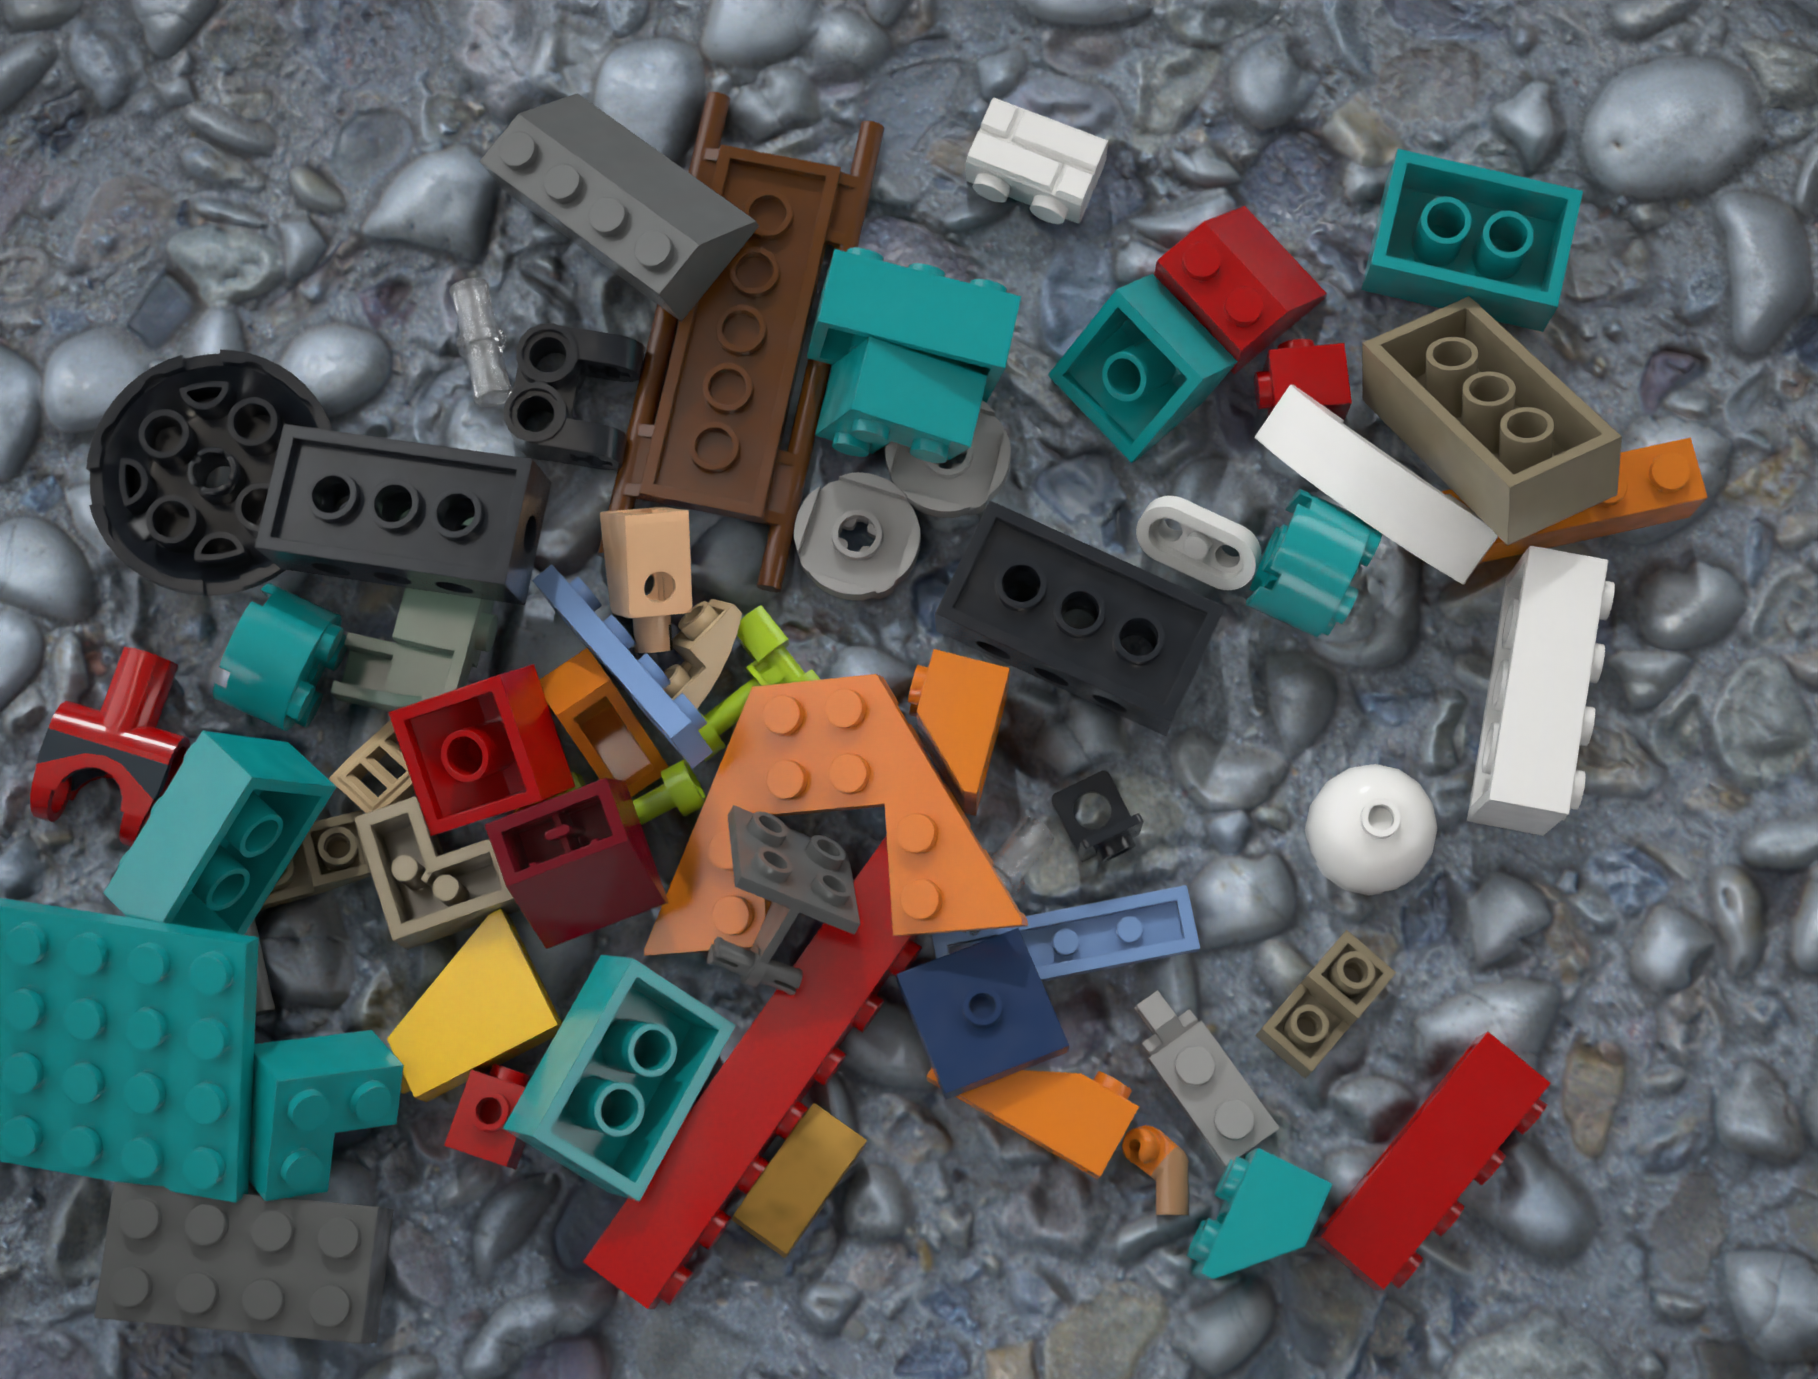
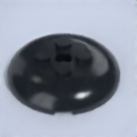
[86,349,334,596]

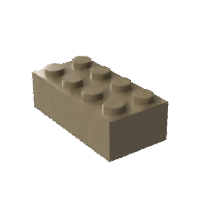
[1362,296,1622,546]

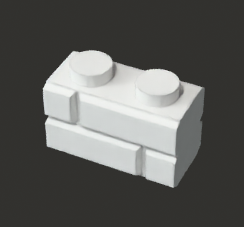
[966,98,1108,224]

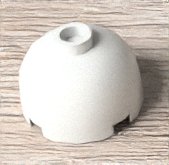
[1305,764,1437,896]

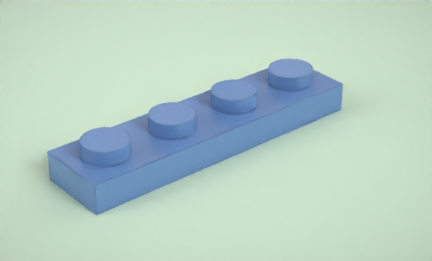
[532,564,712,769]
[932,885,1200,982]

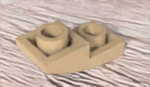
[663,599,742,709]

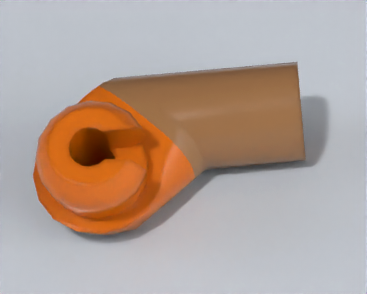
[1122,1125,1189,1215]

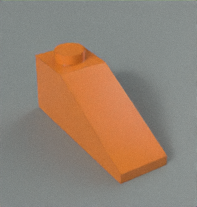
[926,1067,1139,1180]

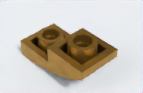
[732,1103,867,1258]

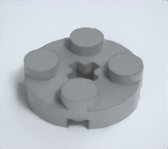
[885,401,1011,518]
[794,472,921,601]

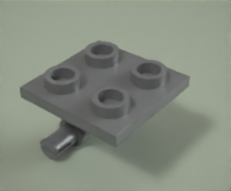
[707,805,860,996]

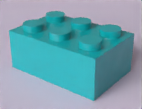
[1361,149,1583,332]
[806,247,1021,403]
[103,731,336,935]
[503,955,736,1201]

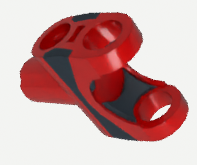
[30,647,190,847]

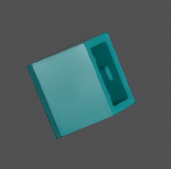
[1186,1148,1333,1281]

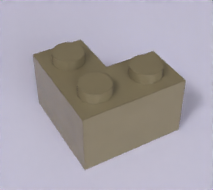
[354,796,521,950]

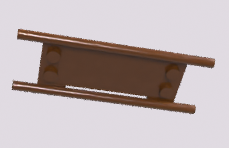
[598,92,885,593]

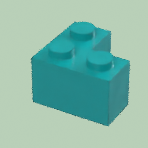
[815,336,988,463]
[249,1030,404,1201]

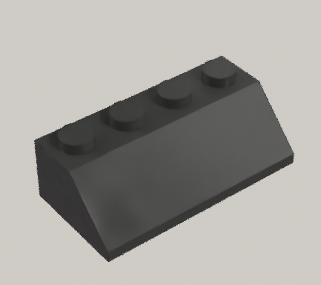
[479,93,759,322]

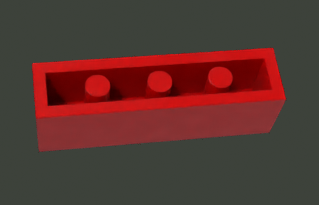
[1313,1031,1551,1290]

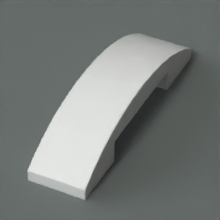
[1255,385,1498,584]

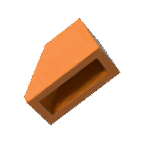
[539,648,669,797]

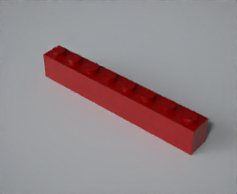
[583,835,922,1309]

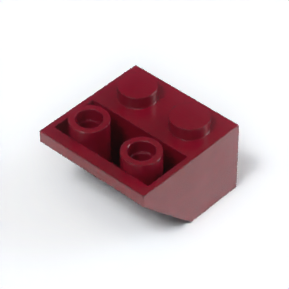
[484,778,669,949]

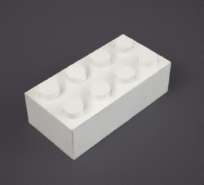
[1467,545,1615,836]

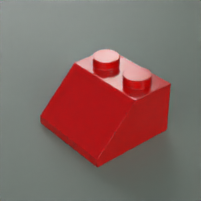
[1154,206,1327,374]
[388,664,575,836]

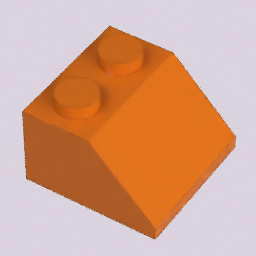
[908,649,1010,816]

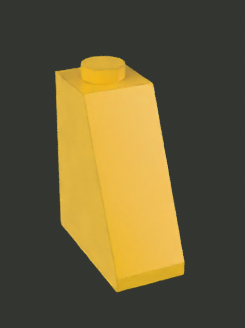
[387,908,562,1102]

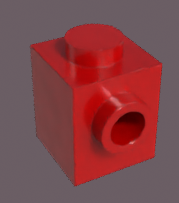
[1254,339,1352,420]
[444,1064,530,1170]

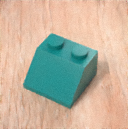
[1048,274,1238,463]

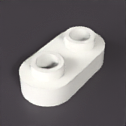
[1136,496,1261,590]

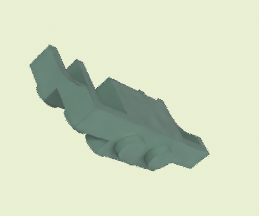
[330,509,498,712]

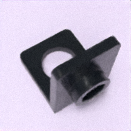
[1051,770,1144,863]

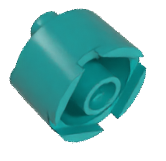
[1246,489,1382,637]
[213,583,348,731]

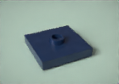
[896,928,1069,1100]

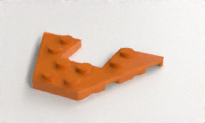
[644,674,1028,956]

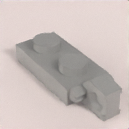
[1134,990,1279,1167]

